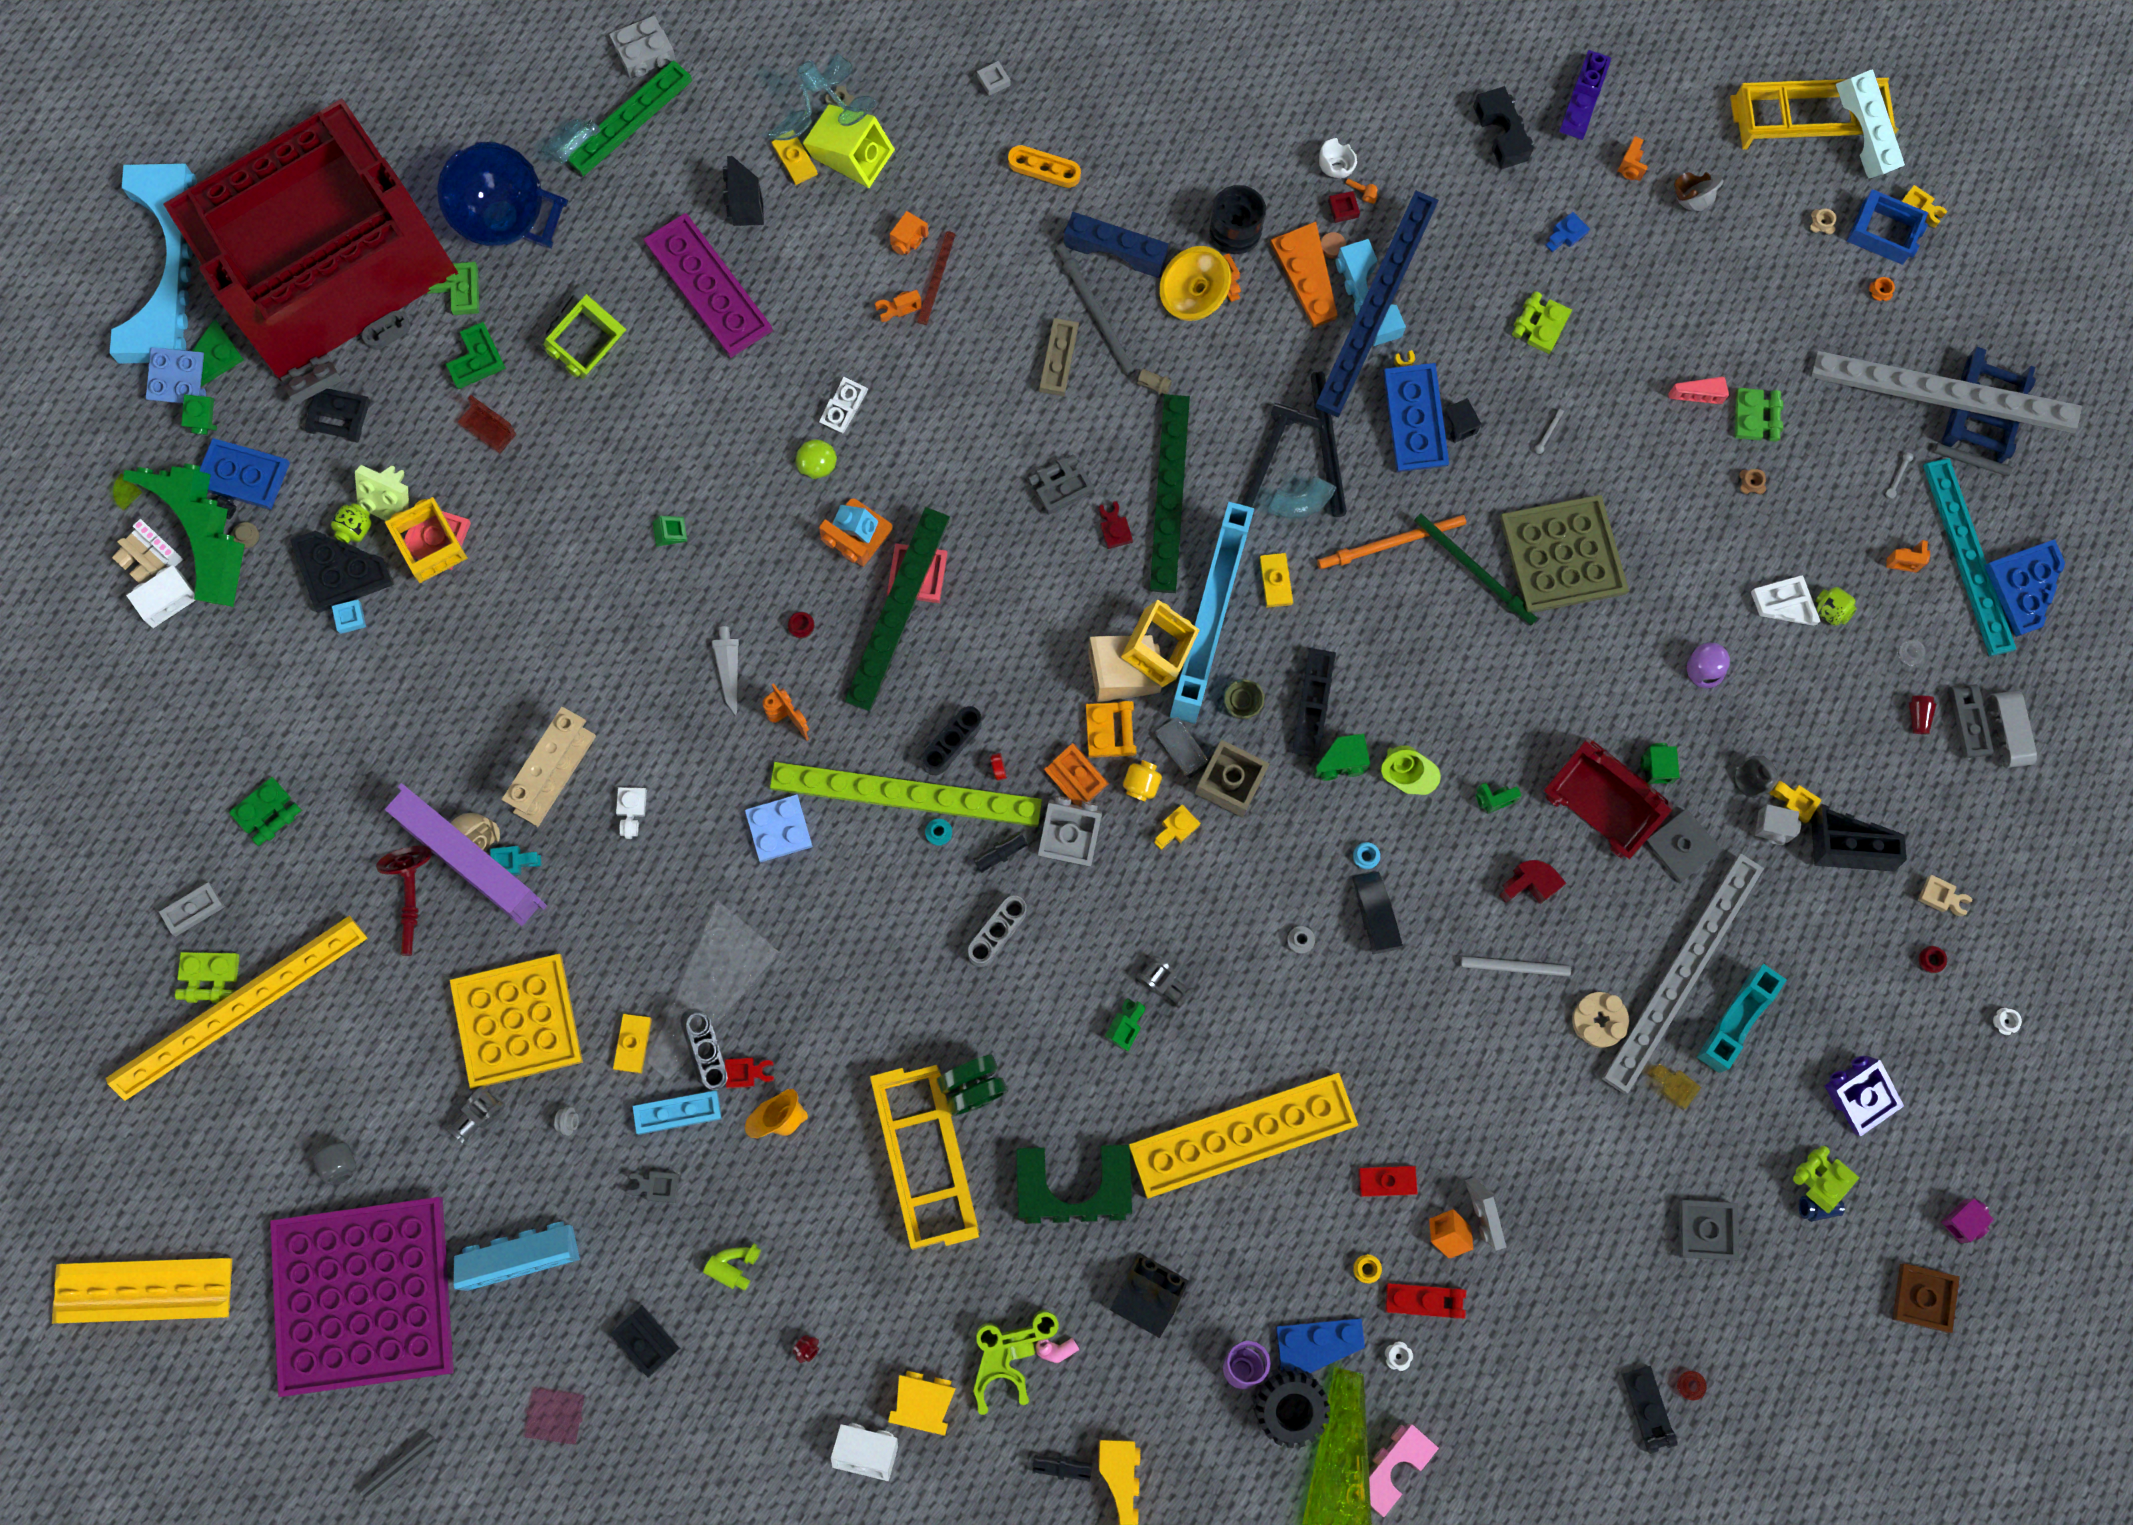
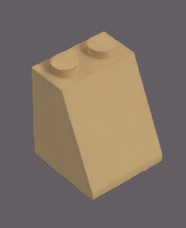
[1088,635,1161,703]

